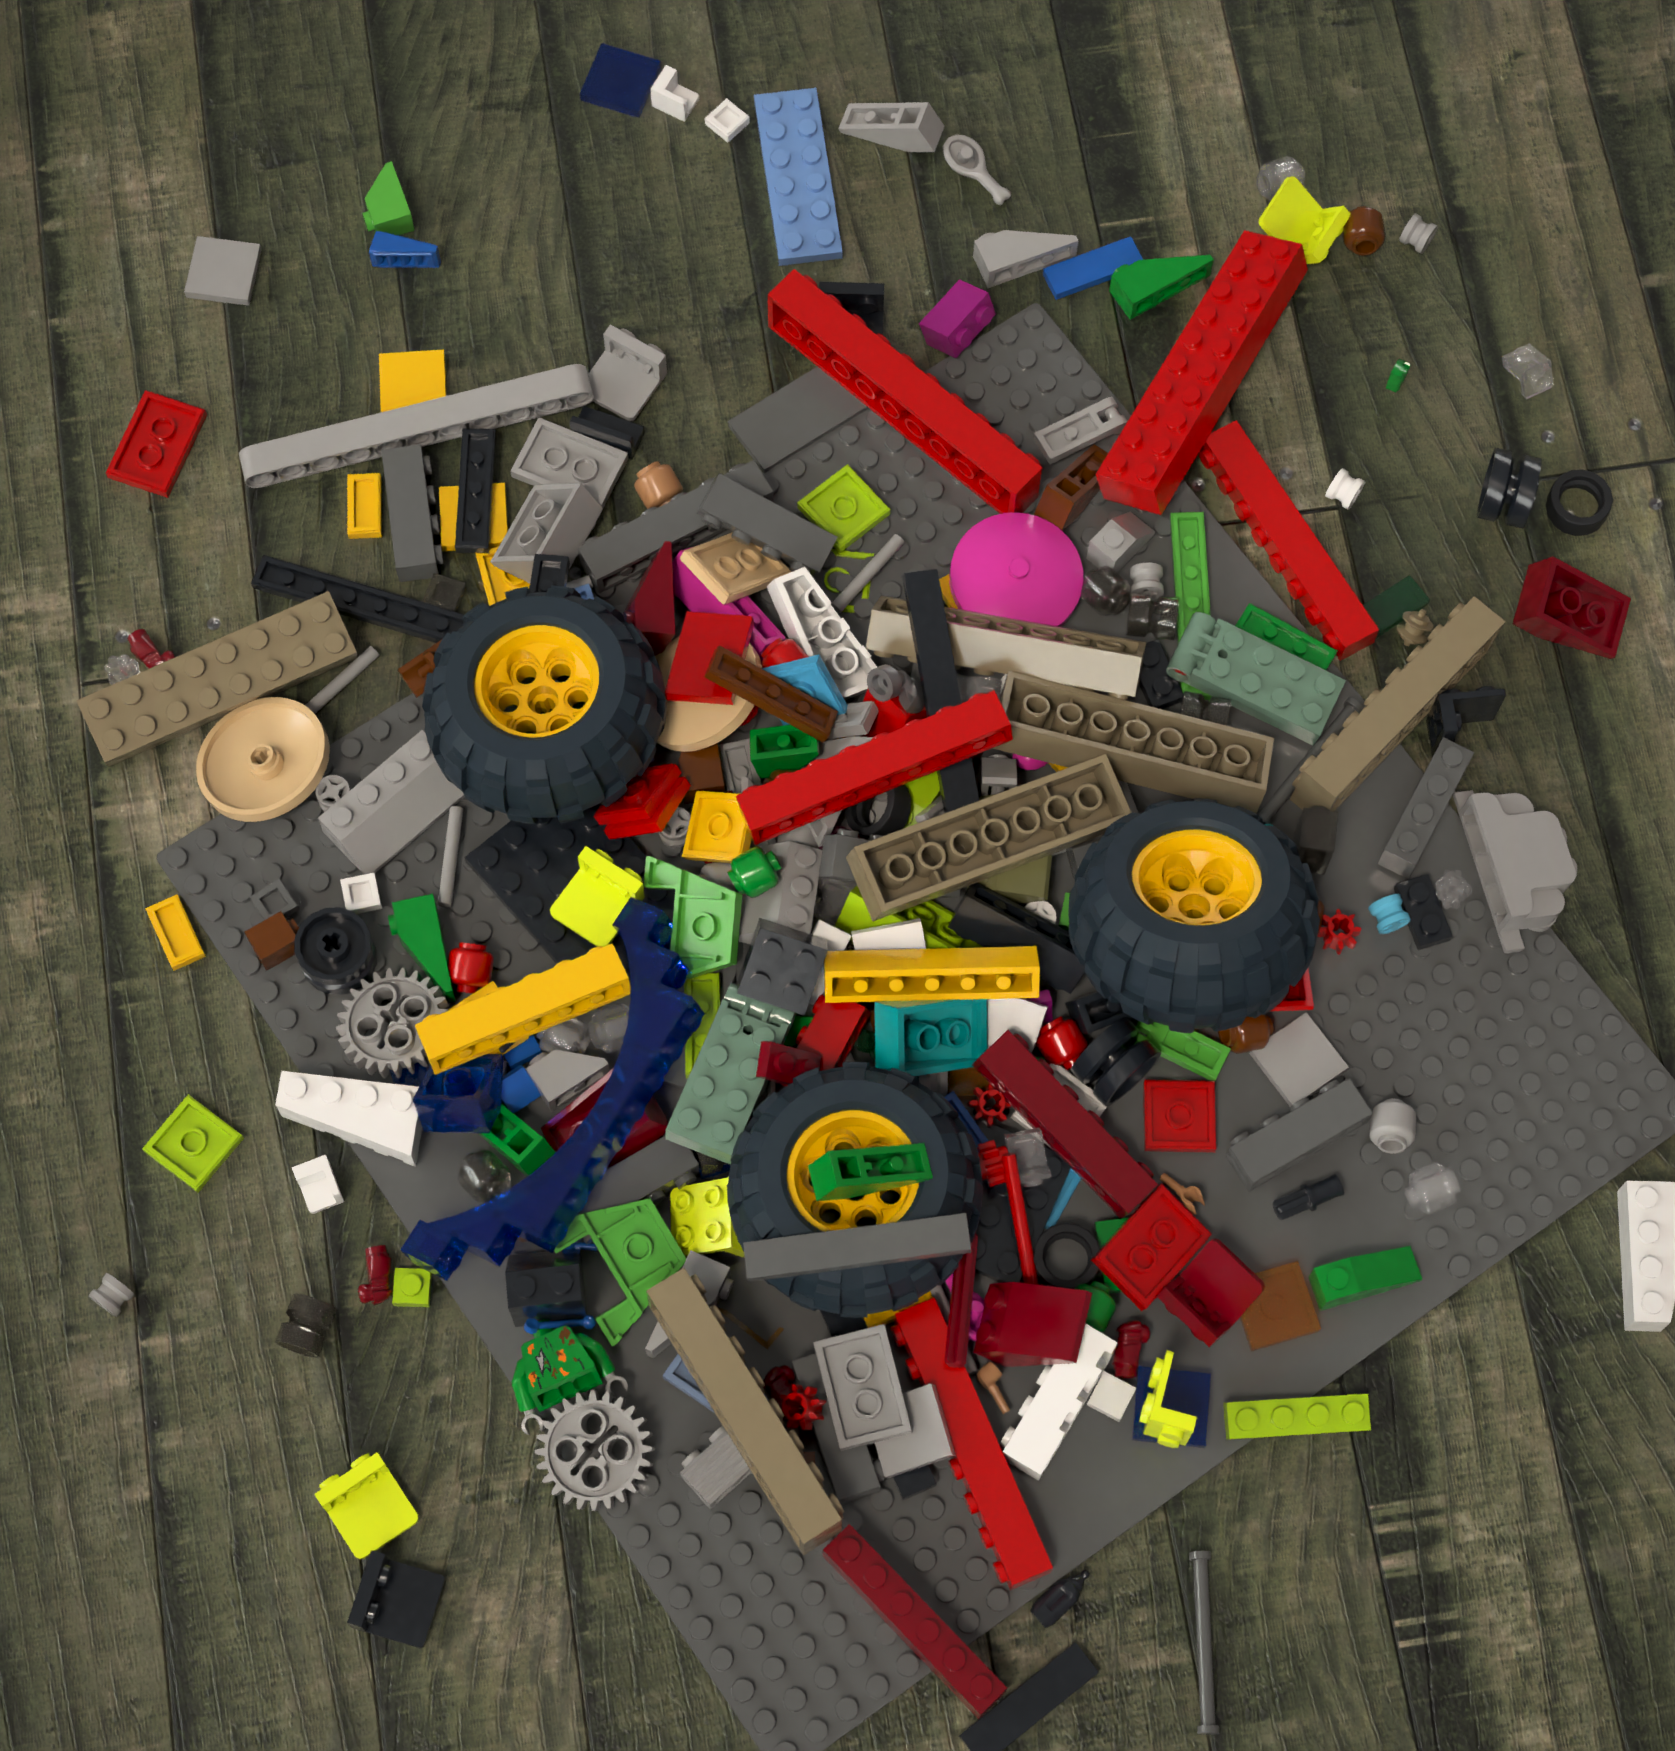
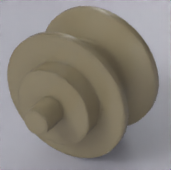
[1396,609,1434,646]

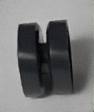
[1477,448,1542,528]
[294,907,377,995]
[1071,1017,1161,1107]

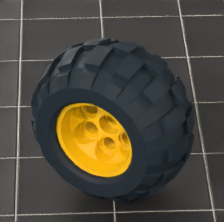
[422,585,667,825]
[1068,798,1320,1033]
[727,1062,983,1318]

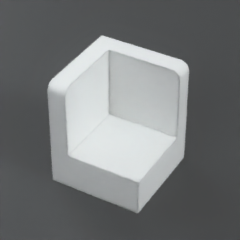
[650,65,699,122]
[292,1155,344,1214]

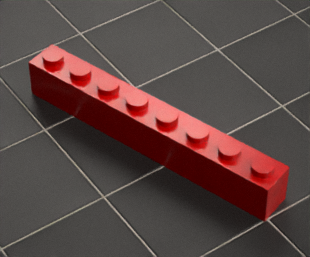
[1199,420,1379,661]
[736,690,1013,845]
[890,1297,1053,1590]

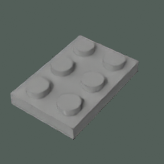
[510,417,629,508]
[813,1324,912,1451]

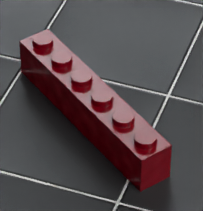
[972,1030,1158,1219]
[823,1524,1007,1720]

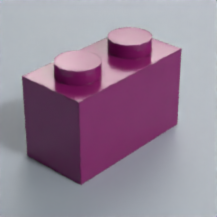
[919,279,996,358]

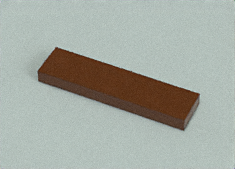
[704,645,838,743]

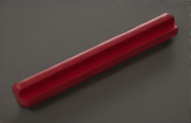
[944,1234,978,1368]

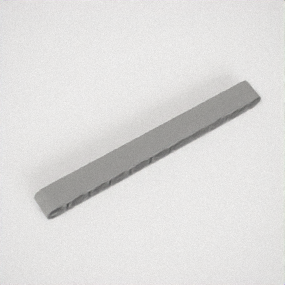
[239,364,594,488]

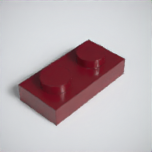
[756,1041,821,1085]

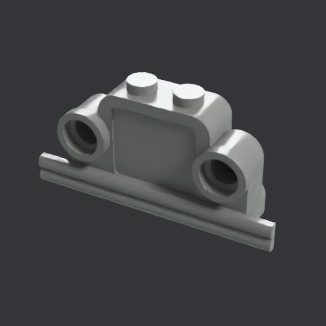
[1453,790,1577,954]

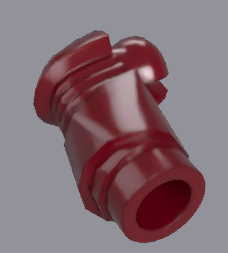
[127,629,175,669]
[358,1245,393,1305]
[1111,1320,1151,1378]
[763,1365,804,1422]

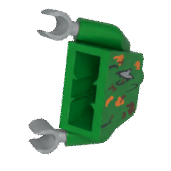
[512,1320,628,1435]

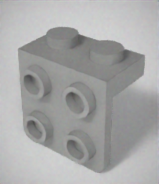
[588,324,667,421]

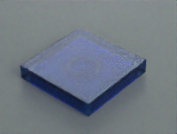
[580,43,661,118]
[1132,1366,1211,1448]

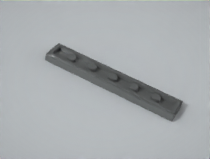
[743,1213,972,1282]

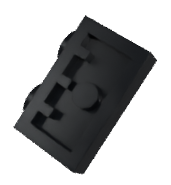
[819,282,884,335]
[1426,686,1506,757]
[347,1550,446,1649]

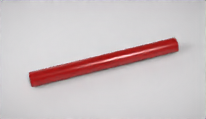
[1001,1153,1039,1285]

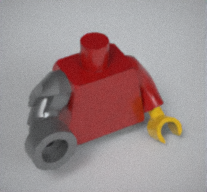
[833,664,927,740]

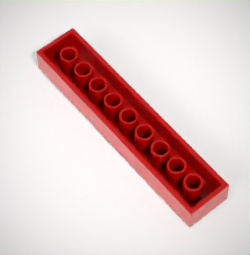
[1095,230,1308,515]
[768,269,1042,514]

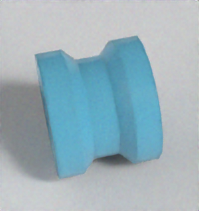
[1368,894,1411,934]

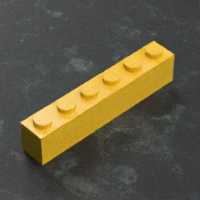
[415,943,632,1075]
[824,946,1040,1003]

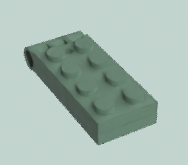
[1166,612,1346,746]
[665,983,797,1165]

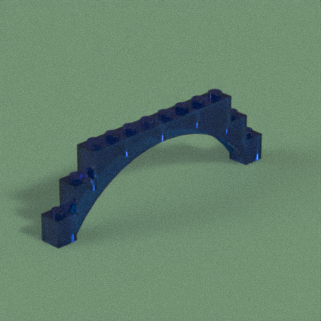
[400,897,705,1281]

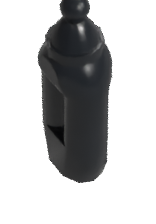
[1030,1570,1090,1628]

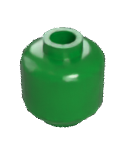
[727,846,782,898]
[1075,1281,1116,1333]

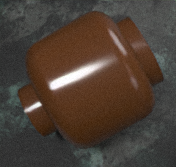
[1343,206,1385,256]
[1218,1014,1273,1054]

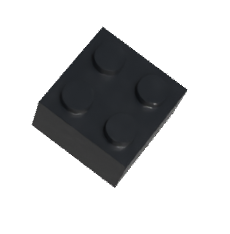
[737,918,828,1016]

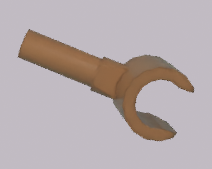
[1160,1173,1205,1215]
[977,1362,1010,1414]

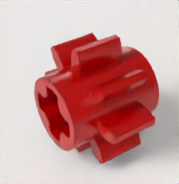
[1318,909,1361,955]
[967,1083,1012,1127]
[977,1140,1008,1187]
[780,1384,826,1430]

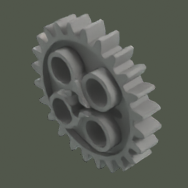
[336,968,449,1078]
[535,1390,655,1511]

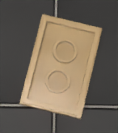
[679,533,791,605]

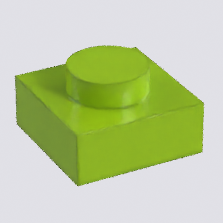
[392,1268,432,1307]

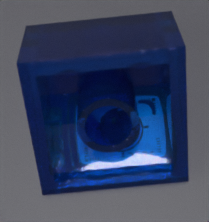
[413,1054,504,1134]

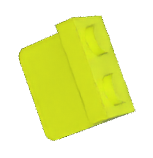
[1259,176,1351,264]
[550,846,645,947]
[670,1177,745,1257]
[1139,1350,1197,1448]
[314,1453,419,1559]

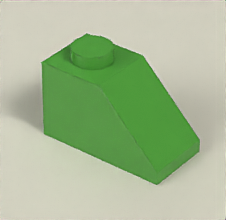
[362,161,415,236]

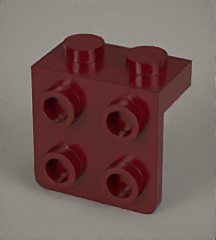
[1157,1238,1265,1347]

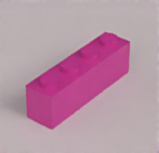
[672,545,786,664]

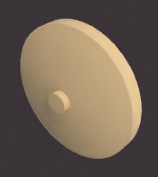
[655,636,762,752]
[196,697,330,822]

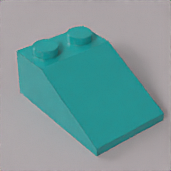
[874,999,987,1076]

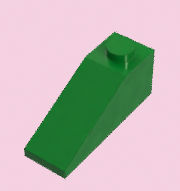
[1109,255,1214,320]
[388,894,456,1003]
[455,1091,561,1185]
[808,1143,933,1201]
[1308,1246,1423,1311]

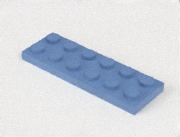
[754,88,843,266]

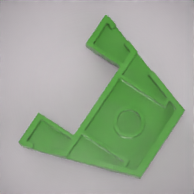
[634,856,742,993]
[539,1198,686,1347]

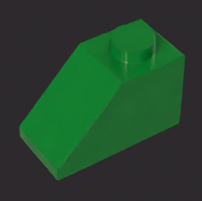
[750,725,819,779]

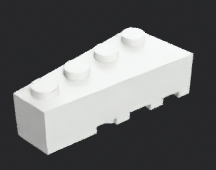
[767,567,877,700]
[275,1071,427,1167]
[1617,1181,1675,1332]
[999,1323,1118,1481]

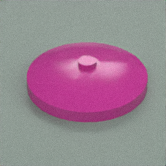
[949,512,1084,627]

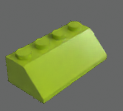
[835,885,983,949]

